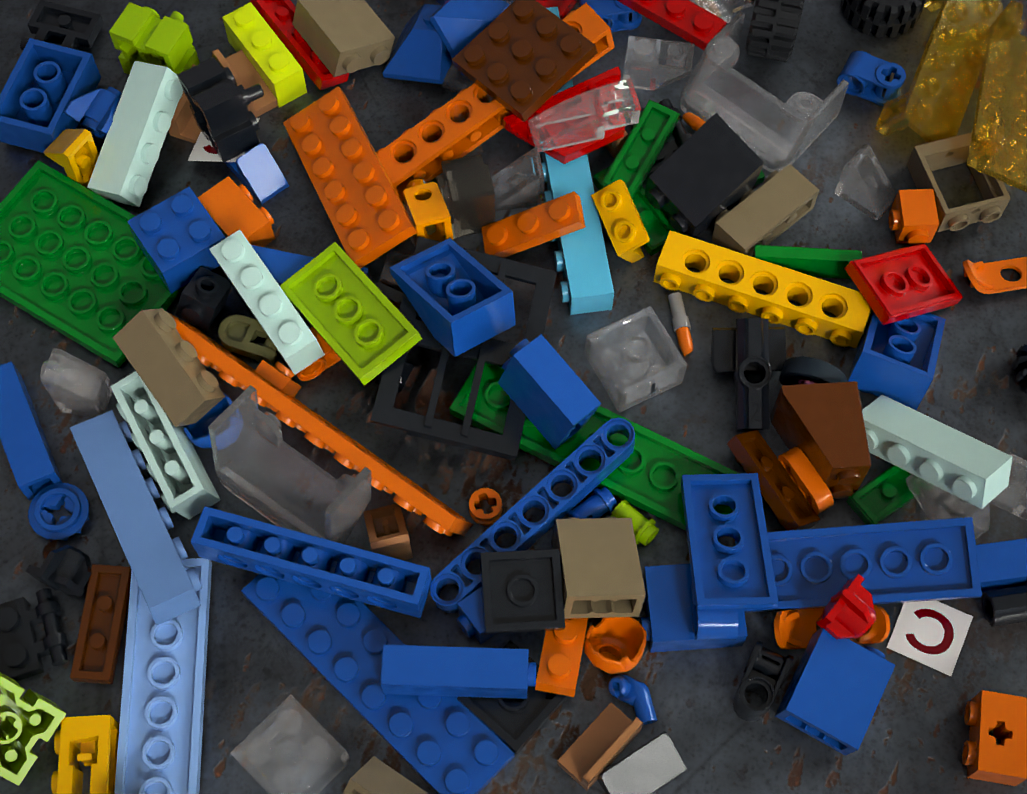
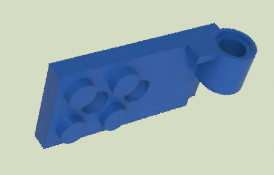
[681,473,779,640]

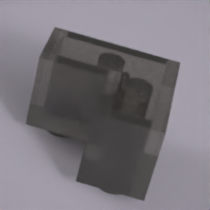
[436,155,495,238]

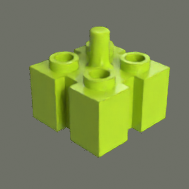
[109,2,200,75]
[0,672,66,786]

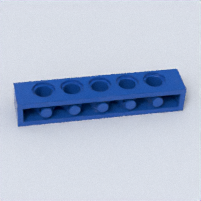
[191,506,432,619]

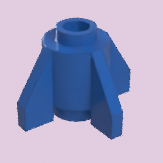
[63,86,122,140]

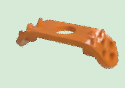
[962,257,1027,294]
[773,604,890,650]

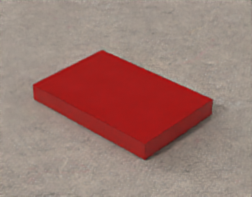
[844,243,963,325]

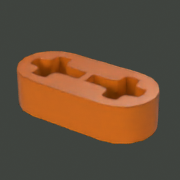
[778,447,834,515]

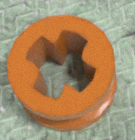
[469,488,502,526]

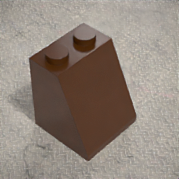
[770,381,872,499]

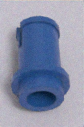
[567,487,617,519]

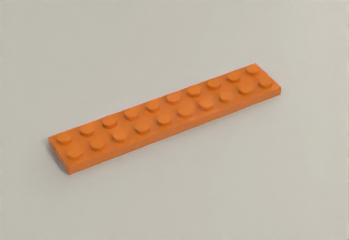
[169,313,473,537]

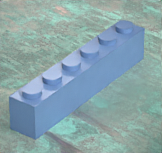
[69,410,202,625]

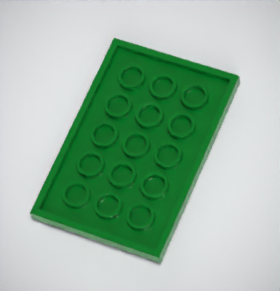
[0,160,186,368]

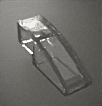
[528,78,641,153]

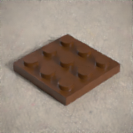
[452,0,597,122]

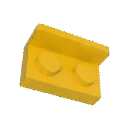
[591,179,650,263]

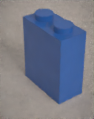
[498,334,601,450]
[640,563,748,653]
[775,628,895,756]

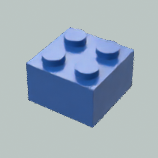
[127,186,226,293]

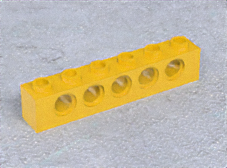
[653,230,871,348]

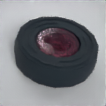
[779,356,847,386]

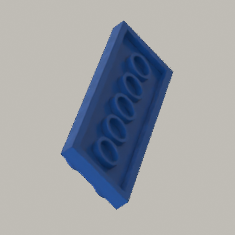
[735,517,982,613]

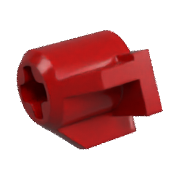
[816,574,876,639]

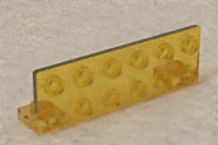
[875,0,1003,143]
[967,0,1027,192]

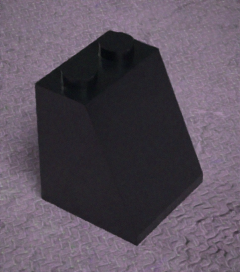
[645,113,764,238]

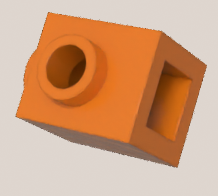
[888,189,939,245]

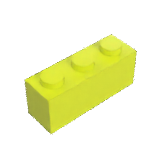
[222,2,307,108]

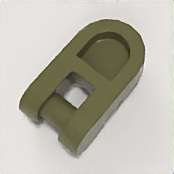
[218,314,278,366]

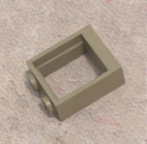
[907,131,1011,232]

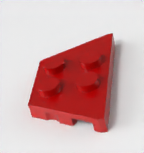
[503,66,625,164]

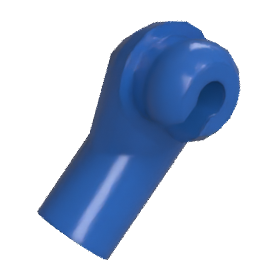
[608,674,658,726]

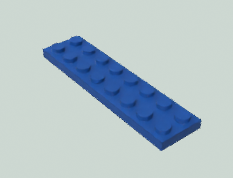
[241,574,515,794]

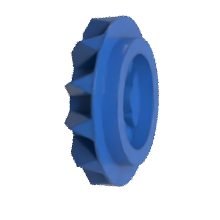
[28,483,91,542]

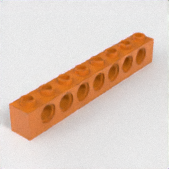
[376,3,615,202]

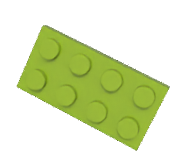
[280,242,422,386]

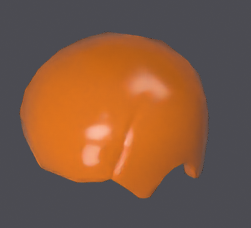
[584,617,647,674]

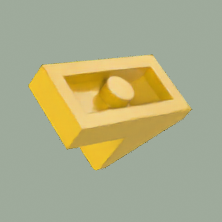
[43,129,99,187]

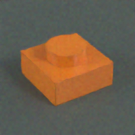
[254,360,302,397]

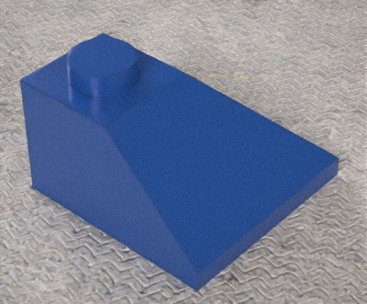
[429,0,510,76]
[382,4,453,84]

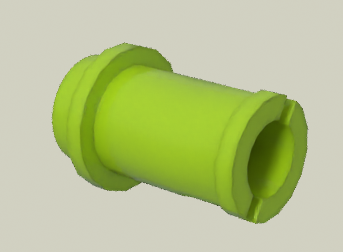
[610,499,659,546]

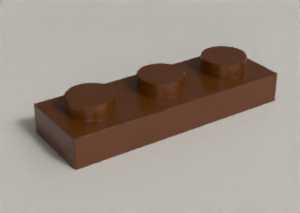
[727,430,821,531]
[70,564,131,684]

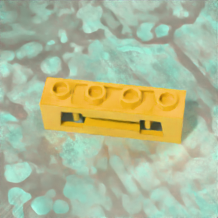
[51,715,120,794]

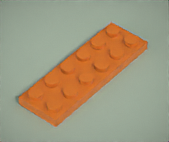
[283,86,417,269]

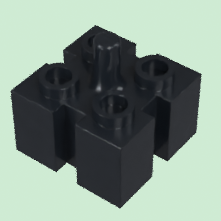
[177,57,264,162]

